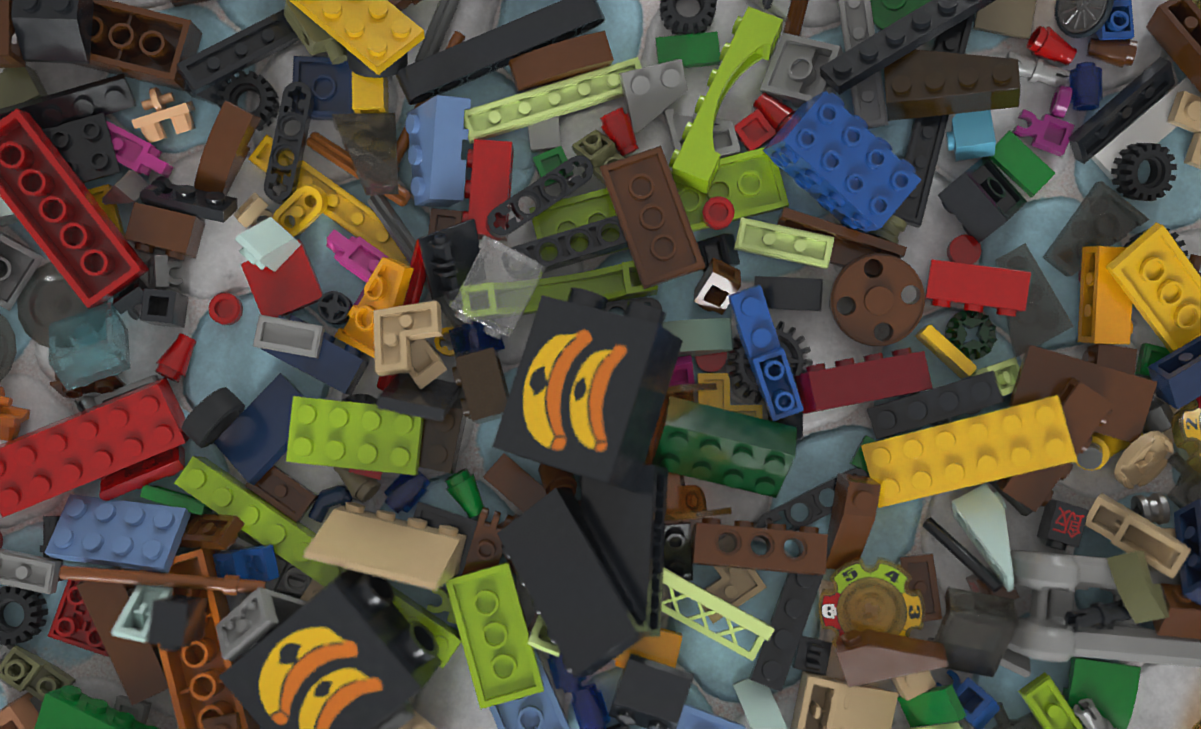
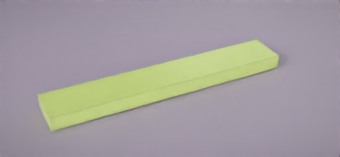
[463,57,642,144]

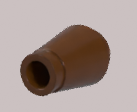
[1086,38,1138,68]

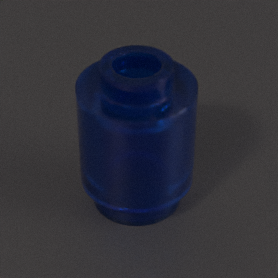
[1069,62,1103,111]
[384,470,431,514]
[547,652,587,693]
[571,683,611,729]

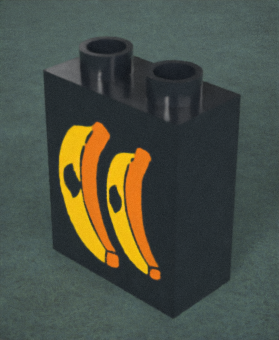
[492,287,683,493]
[219,568,442,729]

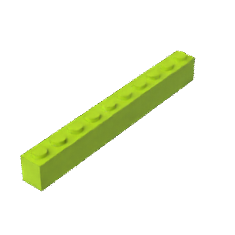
[174,456,462,668]

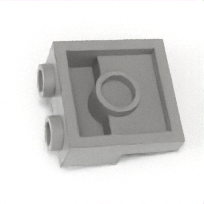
[760,33,843,108]

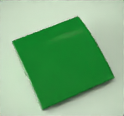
[1062,657,1141,729]

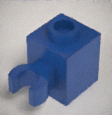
[936,670,1000,729]

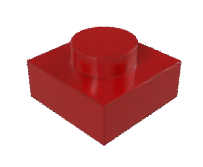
[733,109,777,151]

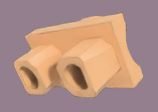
[131,87,195,143]

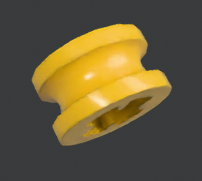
[434,327,464,357]

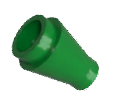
[445,468,485,518]

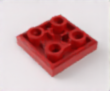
[241,240,324,318]
[48,580,109,657]

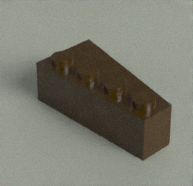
[884,49,1021,121]

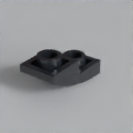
[754,276,823,311]

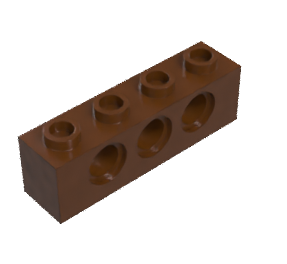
[690,517,828,576]

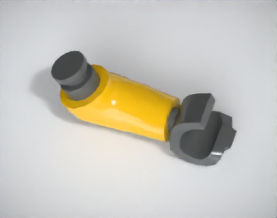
[1074,395,1175,471]

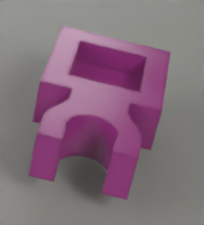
[1012,109,1075,157]

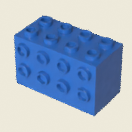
[762,91,921,233]

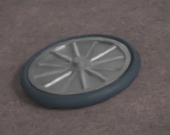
[1055,0,1114,39]

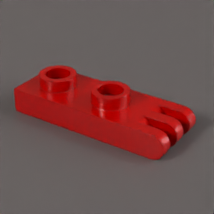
[99,445,185,501]

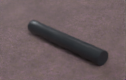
[923,517,1004,593]

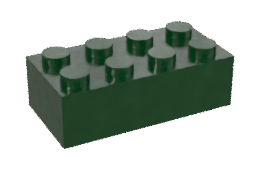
[651,396,797,498]

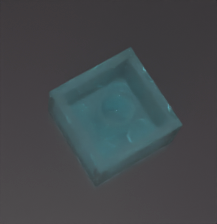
[49,302,131,391]

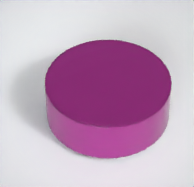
[1049,85,1072,119]

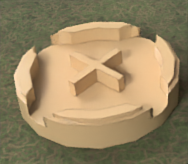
[1114,431,1173,489]

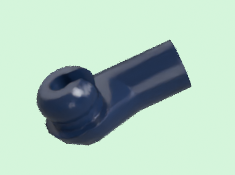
[308,485,353,523]

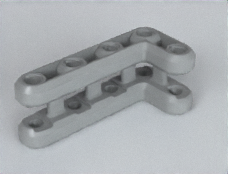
[1000,550,1201,667]

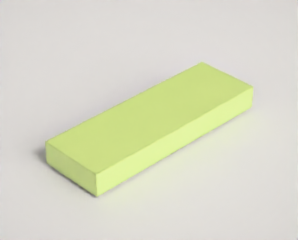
[734,217,835,269]

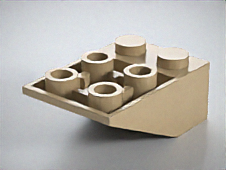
[790,671,898,729]

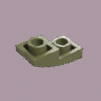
[572,129,624,185]
[1107,550,1169,623]
[0,645,76,702]

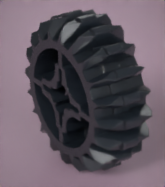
[725,321,813,404]

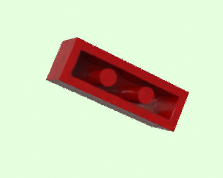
[462,139,514,241]
[925,259,1031,317]

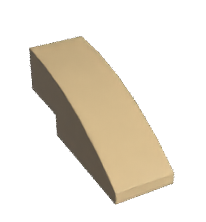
[1085,493,1191,579]

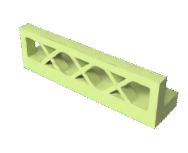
[661,567,775,661]

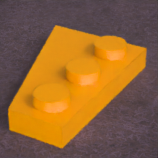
[334,257,414,358]

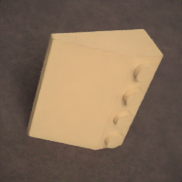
[304,502,466,590]

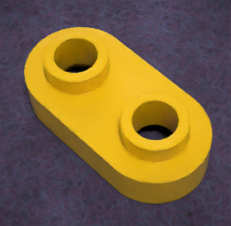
[272,185,328,237]

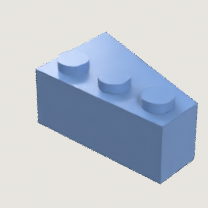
[405,95,471,208]

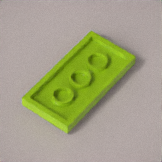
[286,396,424,475]
[446,562,545,709]

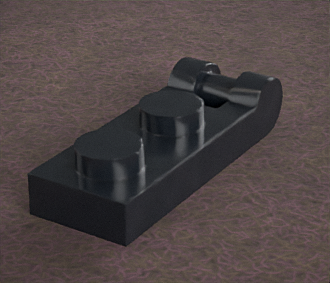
[140,176,238,223]

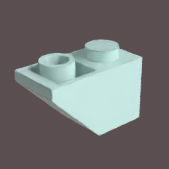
[235,217,301,272]

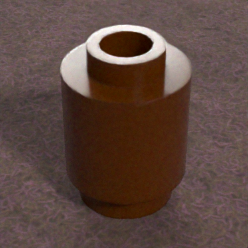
[538,464,577,496]

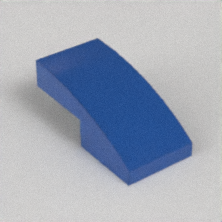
[212,545,280,581]

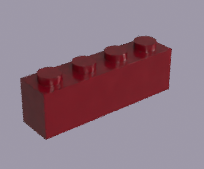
[795,347,933,414]

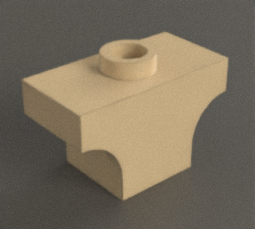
[409,338,447,389]

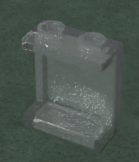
[449,235,546,339]

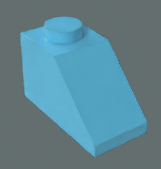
[946,110,996,161]

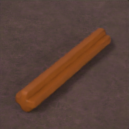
[306,132,411,207]

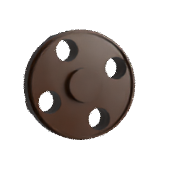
[829,253,925,347]

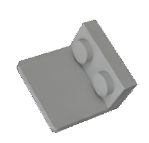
[216,587,307,662]

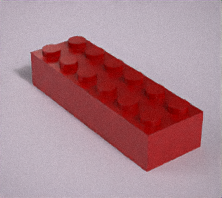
[0,109,149,308]
[0,377,190,518]

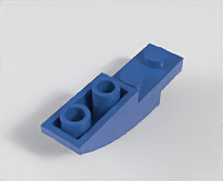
[728,285,804,421]

